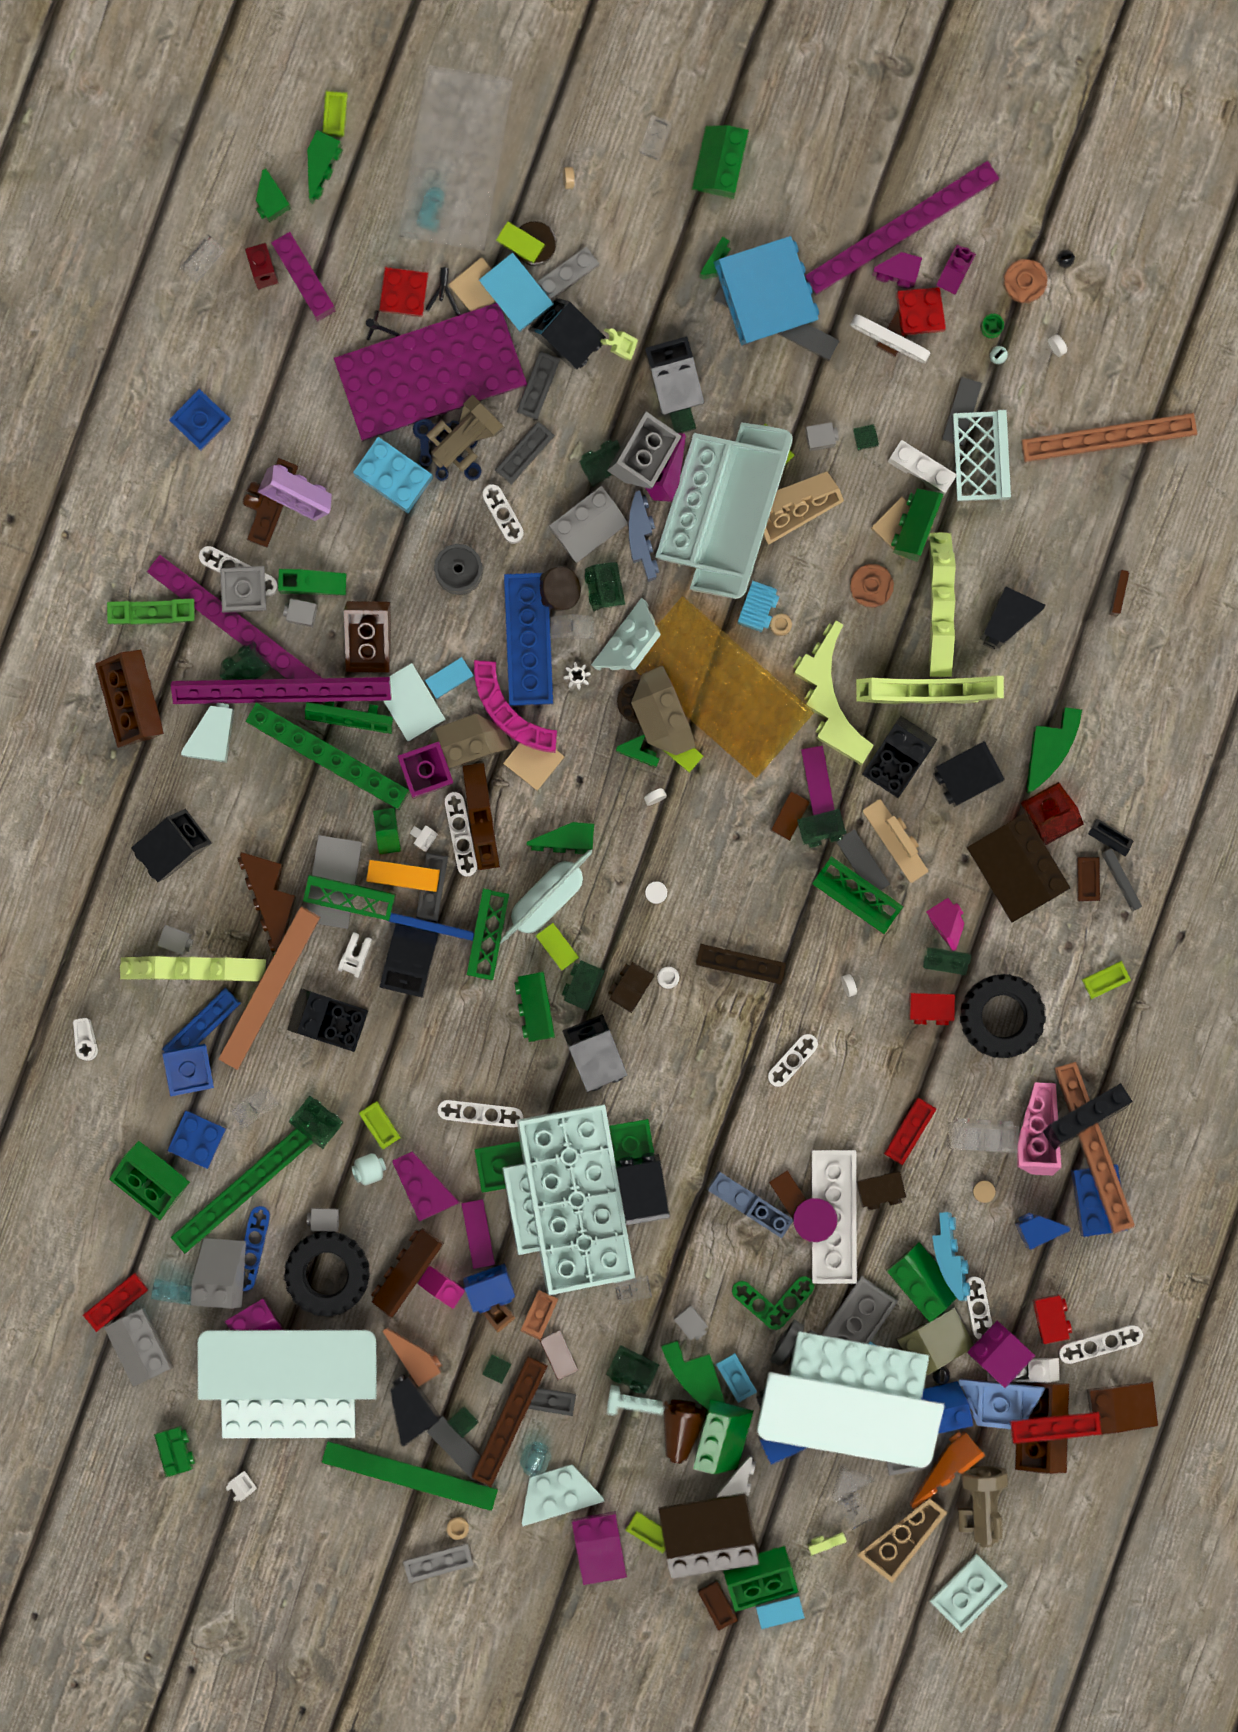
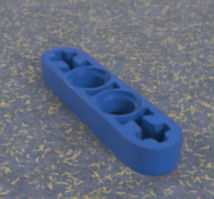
[243,1206,270,1291]

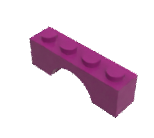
[271,232,336,322]

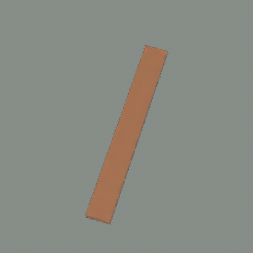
[1021,413,1197,462]
[219,906,321,1070]
[1054,1062,1135,1234]

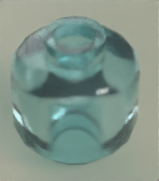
[519,1441,552,1476]

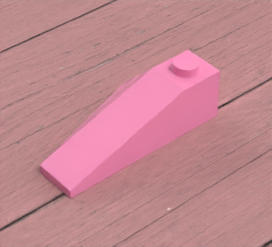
[1017,1082,1061,1176]

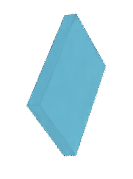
[479,253,554,332]

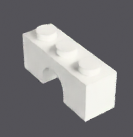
[888,440,957,497]

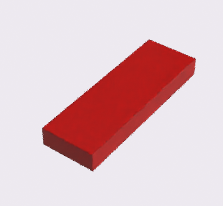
[884,1097,937,1165]
[83,1273,149,1332]

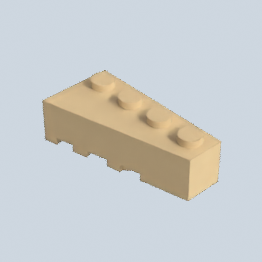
[763,472,844,545]
[857,1498,947,1583]

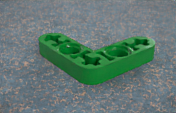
[732,1276,814,1330]

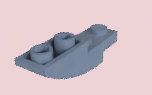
[629,491,659,582]
[707,1171,793,1238]

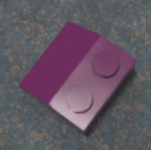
[398,741,454,799]
[967,1321,1035,1388]

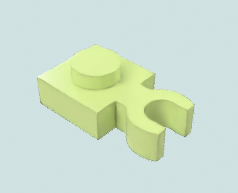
[600,328,638,360]
[807,1532,847,1555]

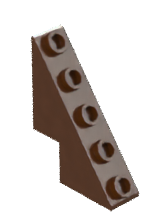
[462,763,500,871]
[237,852,296,952]

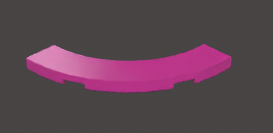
[474,660,557,753]

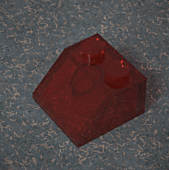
[1021,782,1084,845]

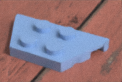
[959,1378,1044,1429]

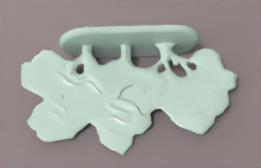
[500,850,592,944]

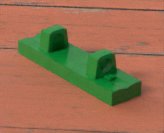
[305,701,393,734]

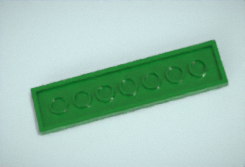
[474,1119,654,1193]

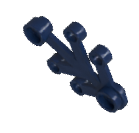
[413,419,482,482]

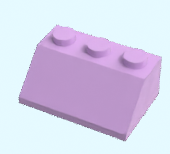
[258,465,332,521]

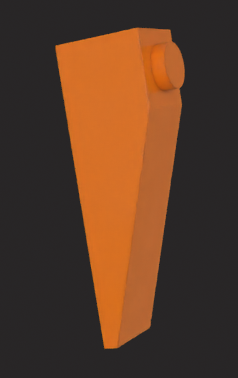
[909,1431,985,1509]

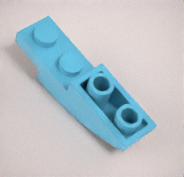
[932,1212,970,1301]

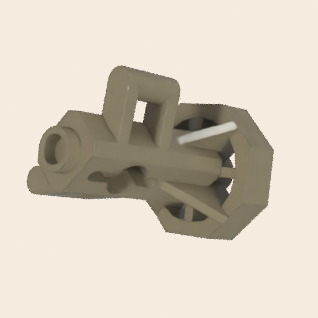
[426,395,505,472]
[958,1466,1008,1547]

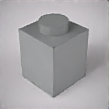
[805,422,839,452]
[283,599,318,628]
[157,925,194,955]
[307,1208,339,1232]
[674,1305,708,1340]

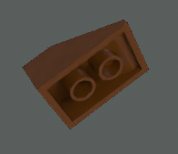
[344,601,391,673]
[1087,1382,1158,1435]

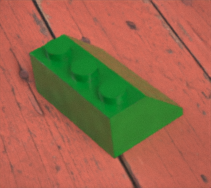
[692,125,749,199]
[891,488,944,562]
[514,972,555,1042]
[109,1141,190,1220]
[886,1242,957,1322]
[693,1400,754,1475]
[723,1546,799,1612]

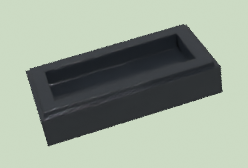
[1088,819,1133,857]

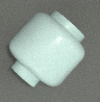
[351,1153,386,1186]

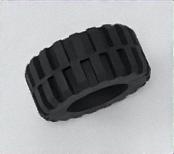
[960,974,1046,1058]
[284,1231,370,1317]

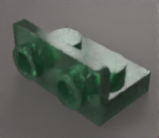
[579,439,620,487]
[584,562,625,611]
[219,641,270,680]
[797,809,847,848]
[923,946,971,975]
[561,960,605,1011]
[289,1096,343,1149]
[606,1345,660,1394]

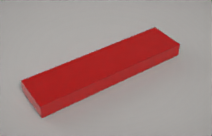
[1010,1412,1101,1444]

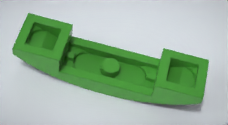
[107,599,195,625]

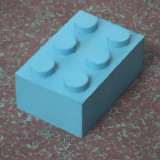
[353,437,433,513]

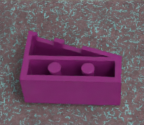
[392,1151,460,1221]

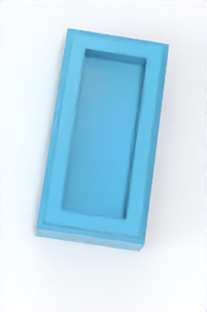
[425,657,474,699]
[756,1596,804,1629]

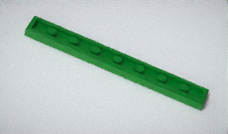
[170,1121,319,1254]
[322,1441,498,1511]

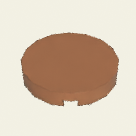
[1004,259,1047,303]
[850,564,894,608]

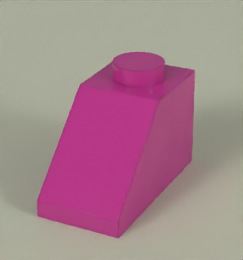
[926,898,965,951]
[417,1265,465,1309]

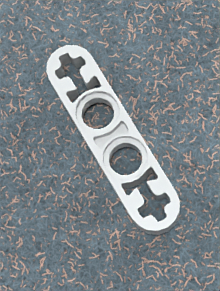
[850,314,931,363]
[199,546,278,596]
[445,792,477,877]
[438,1100,523,1127]
[1058,1325,1143,1364]

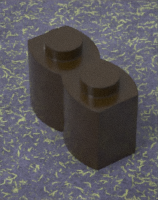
[608,962,655,1014]

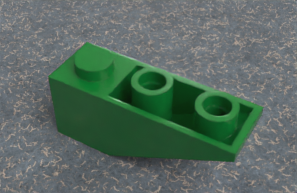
[307,130,343,204]
[278,569,347,596]
[527,822,594,855]

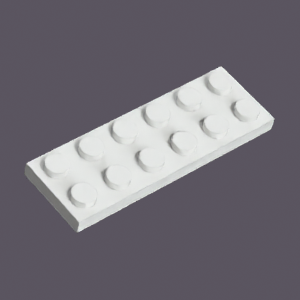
[812,1150,857,1284]

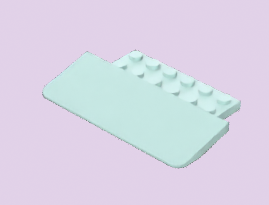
[655,422,793,599]
[198,1330,377,1438]
[757,1331,944,1467]

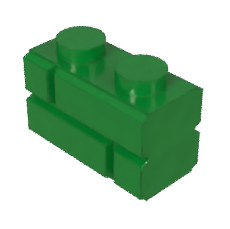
[154,1426,196,1477]

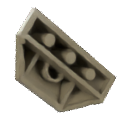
[631,666,696,755]
[427,714,512,771]

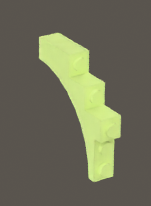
[929,532,956,677]
[793,621,874,765]
[856,676,1004,704]
[120,956,266,982]

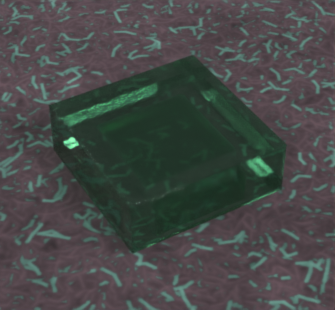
[669,407,696,433]
[853,424,879,451]
[482,1354,512,1384]
[447,1406,479,1438]

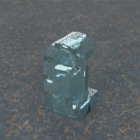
[416,187,445,233]
[151,1278,192,1305]

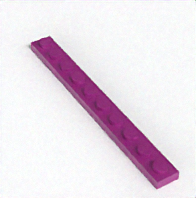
[805,161,1000,295]
[147,555,323,705]
[171,677,392,704]

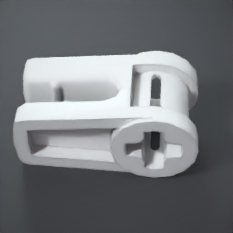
[338,932,372,978]
[73,1018,98,1061]

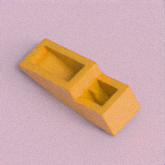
[366,860,440,892]

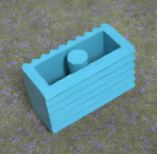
[737,581,779,632]

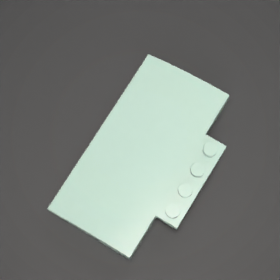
[502,1104,635,1295]

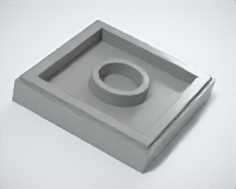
[220,566,267,613]

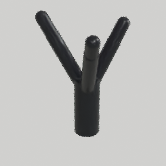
[426,267,460,316]
[366,310,400,340]

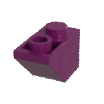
[936,245,976,295]
[872,252,922,288]

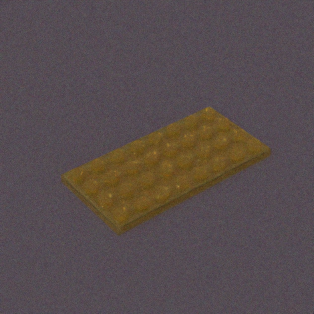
[635,596,815,778]

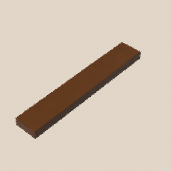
[471,1356,548,1487]

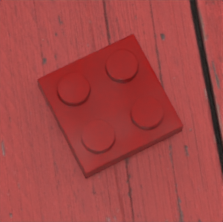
[379,267,429,317]
[896,287,946,335]

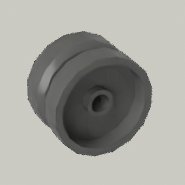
[434,544,483,595]
[770,1319,819,1373]

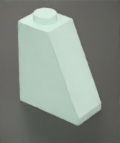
[181,703,234,763]

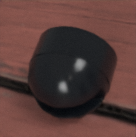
[1057,250,1075,268]
[932,1366,950,1384]

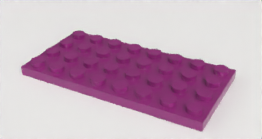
[334,303,527,441]

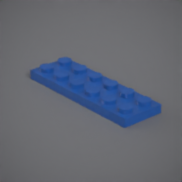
[504,573,553,706]

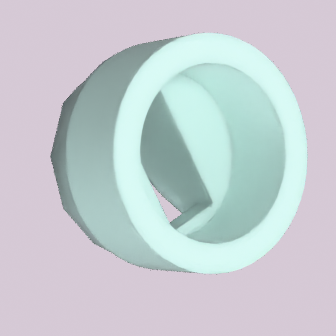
[990,346,1008,364]

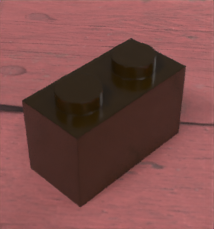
[856,1171,906,1211]

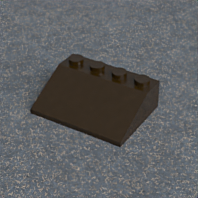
[967,813,1070,923]
[658,1493,759,1579]

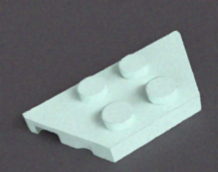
[591,598,661,670]
[522,1464,604,1526]

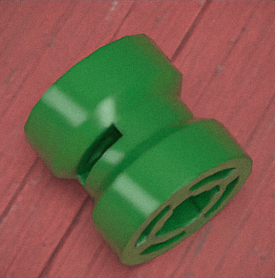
[981,314,1004,339]

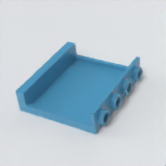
[714,236,819,346]

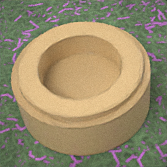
[563,167,574,189]
[770,614,792,636]
[973,1181,995,1203]
[447,1517,469,1540]

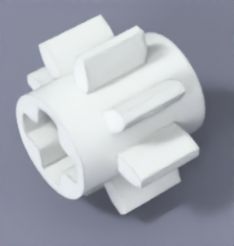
[564,662,591,690]

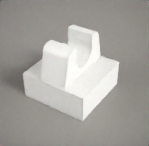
[410,825,438,852]
[226,1471,257,1501]

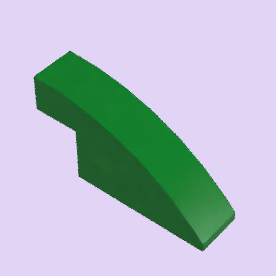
[1026,707,1083,793]
[661,1340,725,1409]

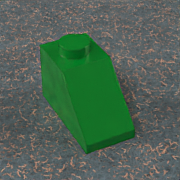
[255,168,291,223]

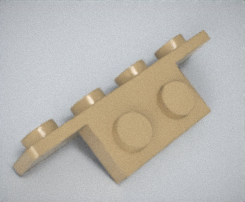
[863,799,928,883]

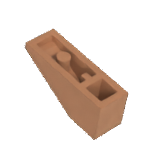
[383,1327,442,1387]

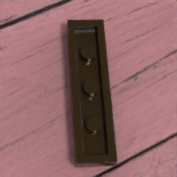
[696,944,786,985]

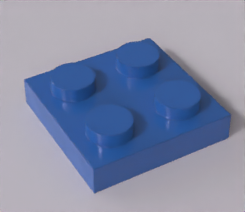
[169,389,231,451]
[162,1044,214,1097]
[167,1110,226,1169]

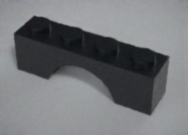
[1043,1083,1133,1150]

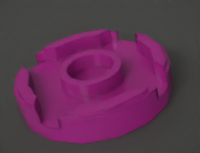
[793,1198,837,1242]

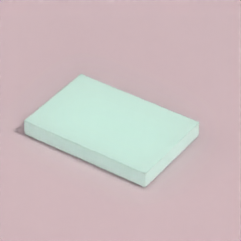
[384,663,446,742]
[929,1554,1008,1633]

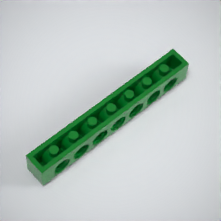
[245,702,410,810]

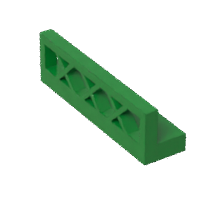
[812,856,904,934]
[303,875,396,921]
[467,888,509,980]

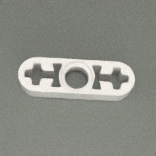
[483,485,524,544]
[768,1034,818,1087]
[966,1276,992,1339]

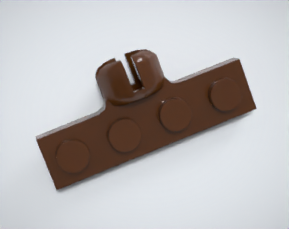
[243,458,299,548]

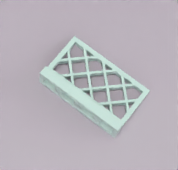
[953,410,1011,501]
[607,1385,663,1415]

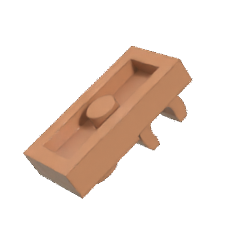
[520,1290,558,1340]

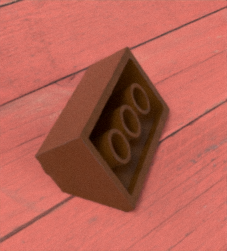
[95,649,164,748]
[371,1228,444,1318]
[1015,1382,1069,1474]

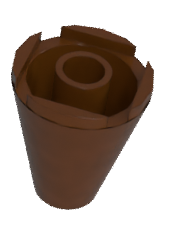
[663,1399,707,1464]

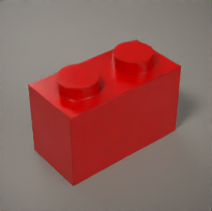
[909,993,955,1025]
[1032,1294,1072,1344]

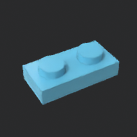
[716,1353,757,1403]

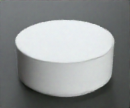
[1048,334,1067,357]
[644,788,667,806]
[645,882,667,904]
[657,967,679,989]
[841,974,857,997]

